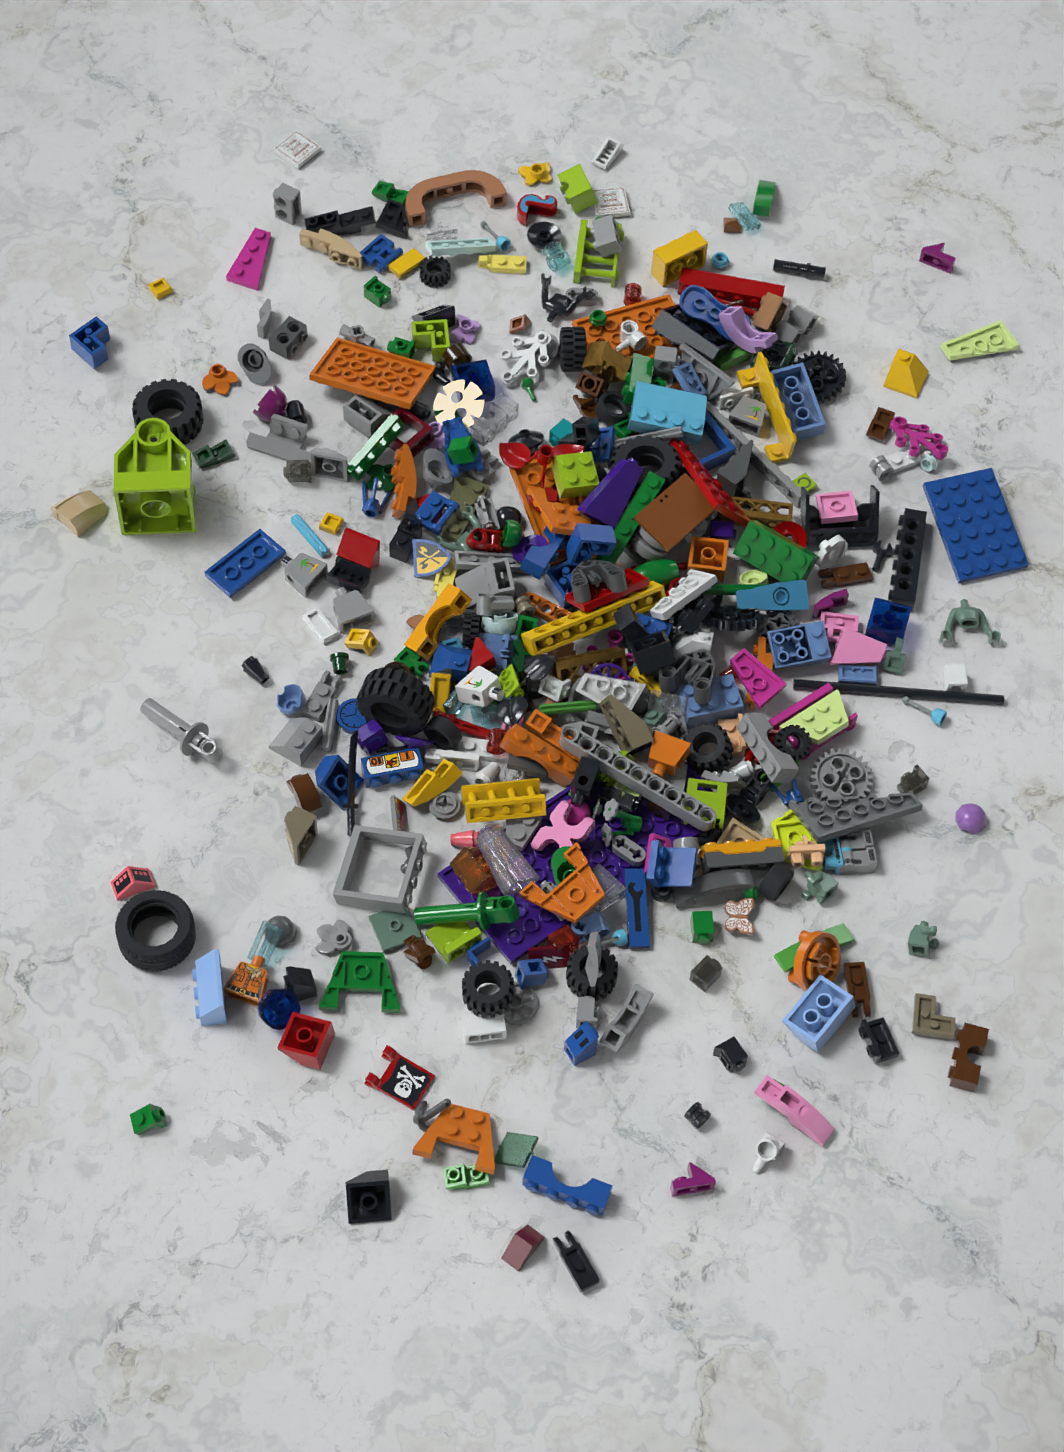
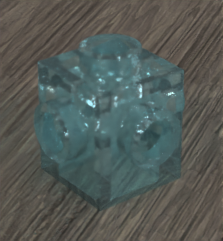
[470,701,498,726]

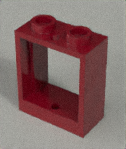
[376,407,434,458]

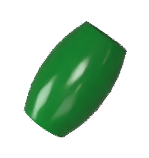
[633,559,680,588]

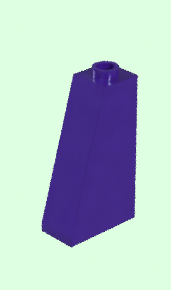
[577,458,644,529]

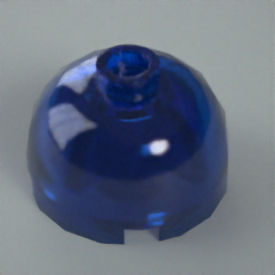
[257,987,301,1030]

